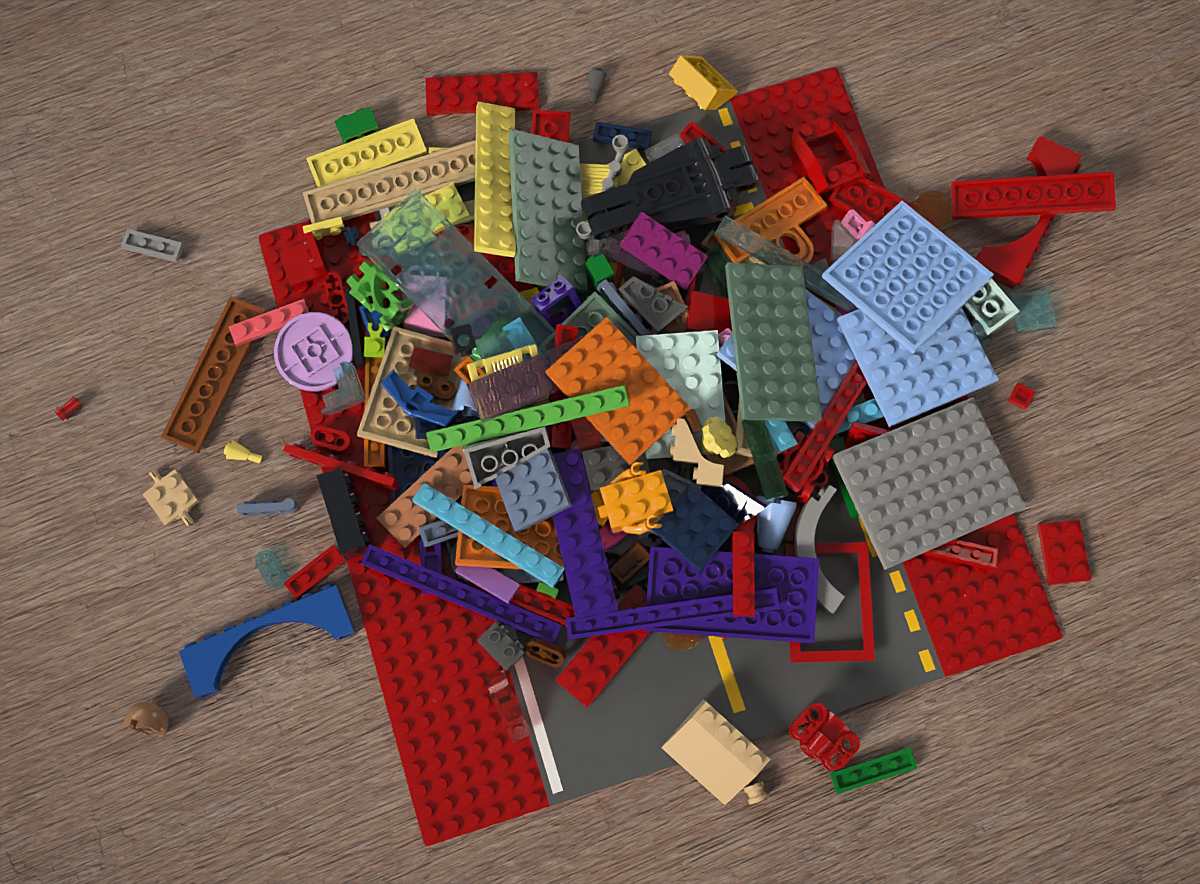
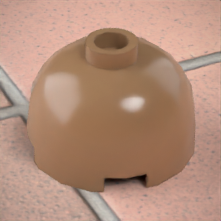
[123,699,169,737]

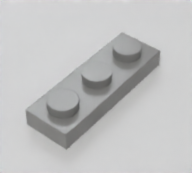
[121,229,184,263]

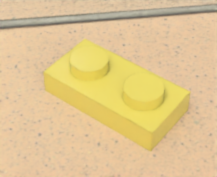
[303,217,346,240]

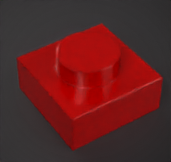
[1007,382,1035,410]

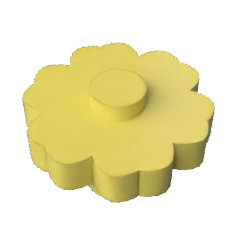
[699,417,737,458]

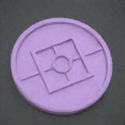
[274,312,354,392]

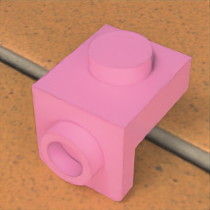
[839,209,875,240]

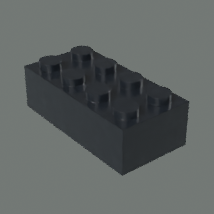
[316,467,373,560]

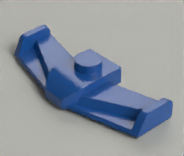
[381,369,459,427]

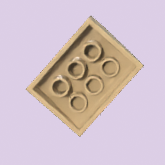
[661,699,770,805]

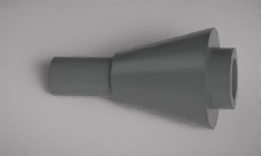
[588,67,607,104]

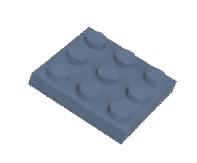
[495,449,572,533]

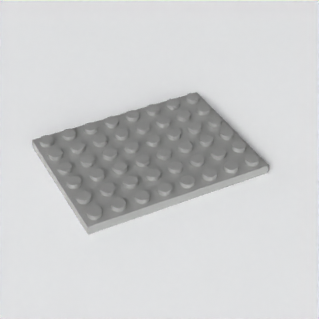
[832,397,1027,570]

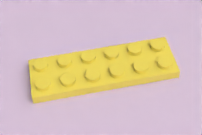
[306,118,428,188]

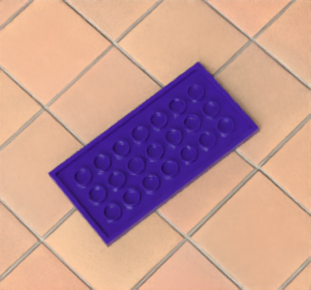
[645,546,819,643]

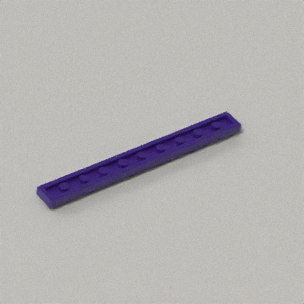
[361,544,562,644]
[565,588,780,640]

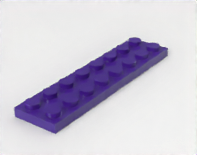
[552,448,618,620]

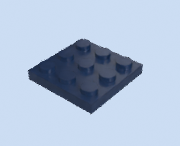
[651,483,739,572]

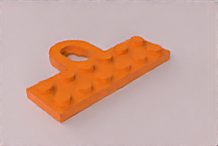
[712,177,828,268]

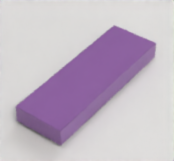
[455,566,520,604]

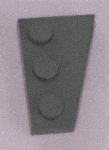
[618,276,689,334]

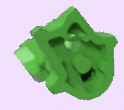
[346,261,414,332]

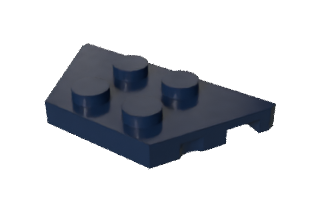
[696,465,767,524]

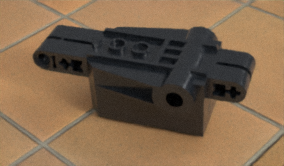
[581,138,762,240]

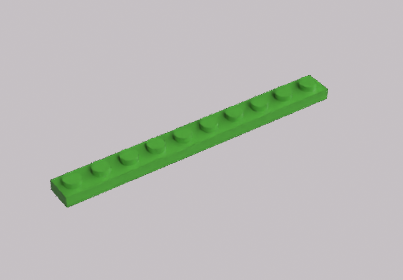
[426,385,630,453]

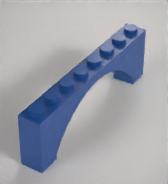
[179,584,357,699]

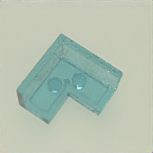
[321,361,366,415]

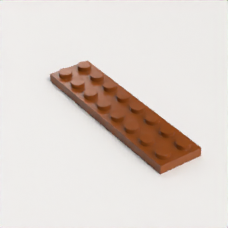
[161,296,267,453]

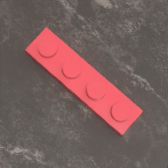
[228,299,309,346]

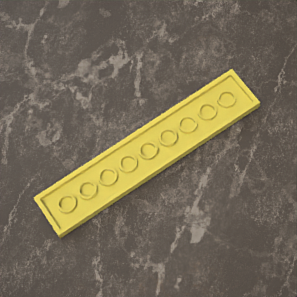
[474,102,516,257]

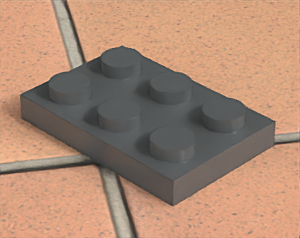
[581,445,650,493]

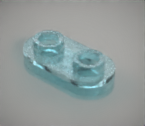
[255,550,287,589]

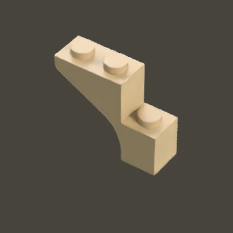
[670,418,724,487]

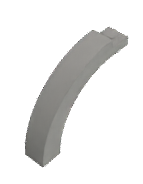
[794,485,845,614]

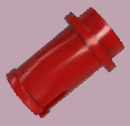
[55,396,82,421]

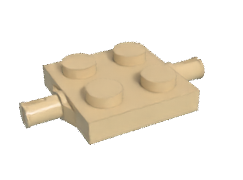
[143,469,200,527]

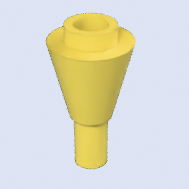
[224,440,263,464]

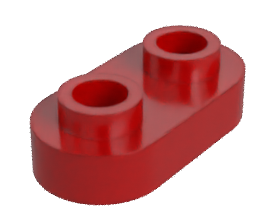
[310,426,351,453]

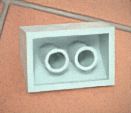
[964,279,1020,335]

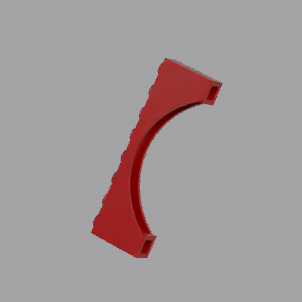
[975,136,1082,290]

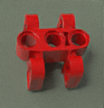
[768,430,835,504]
[788,703,860,771]

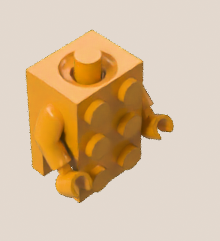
[598,462,673,535]

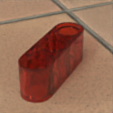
[562,395,601,452]

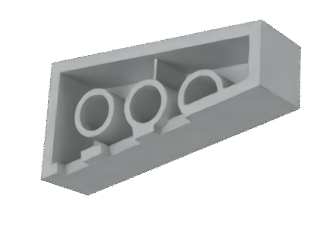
[463,426,550,489]

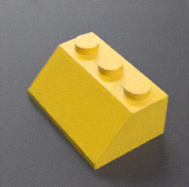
[669,55,738,110]

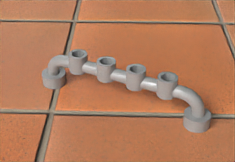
[576,135,629,239]

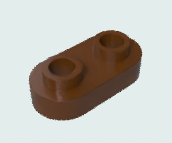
[416,372,456,401]
[524,637,566,668]

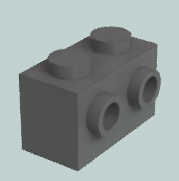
[477,623,525,672]

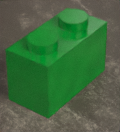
[334,107,379,144]
[585,254,614,295]

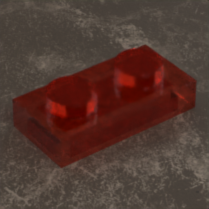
[409,347,453,376]

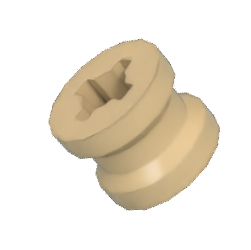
[743,781,769,805]

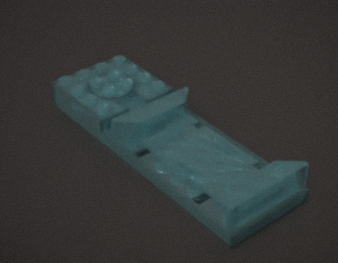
[357,188,555,401]

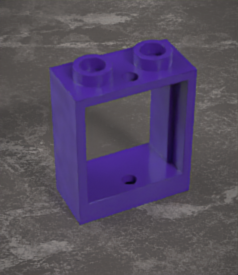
[530,276,582,334]

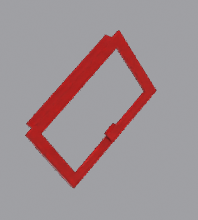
[785,542,875,663]

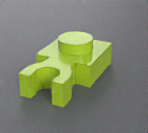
[364,323,386,358]

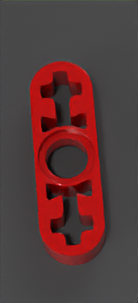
[323,272,350,327]

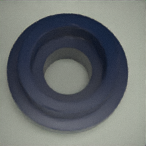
[343,227,359,246]

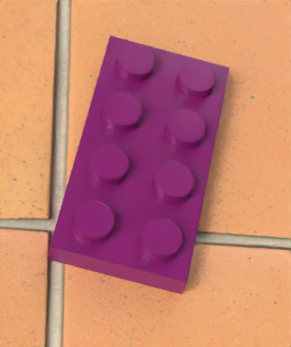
[619,212,708,290]

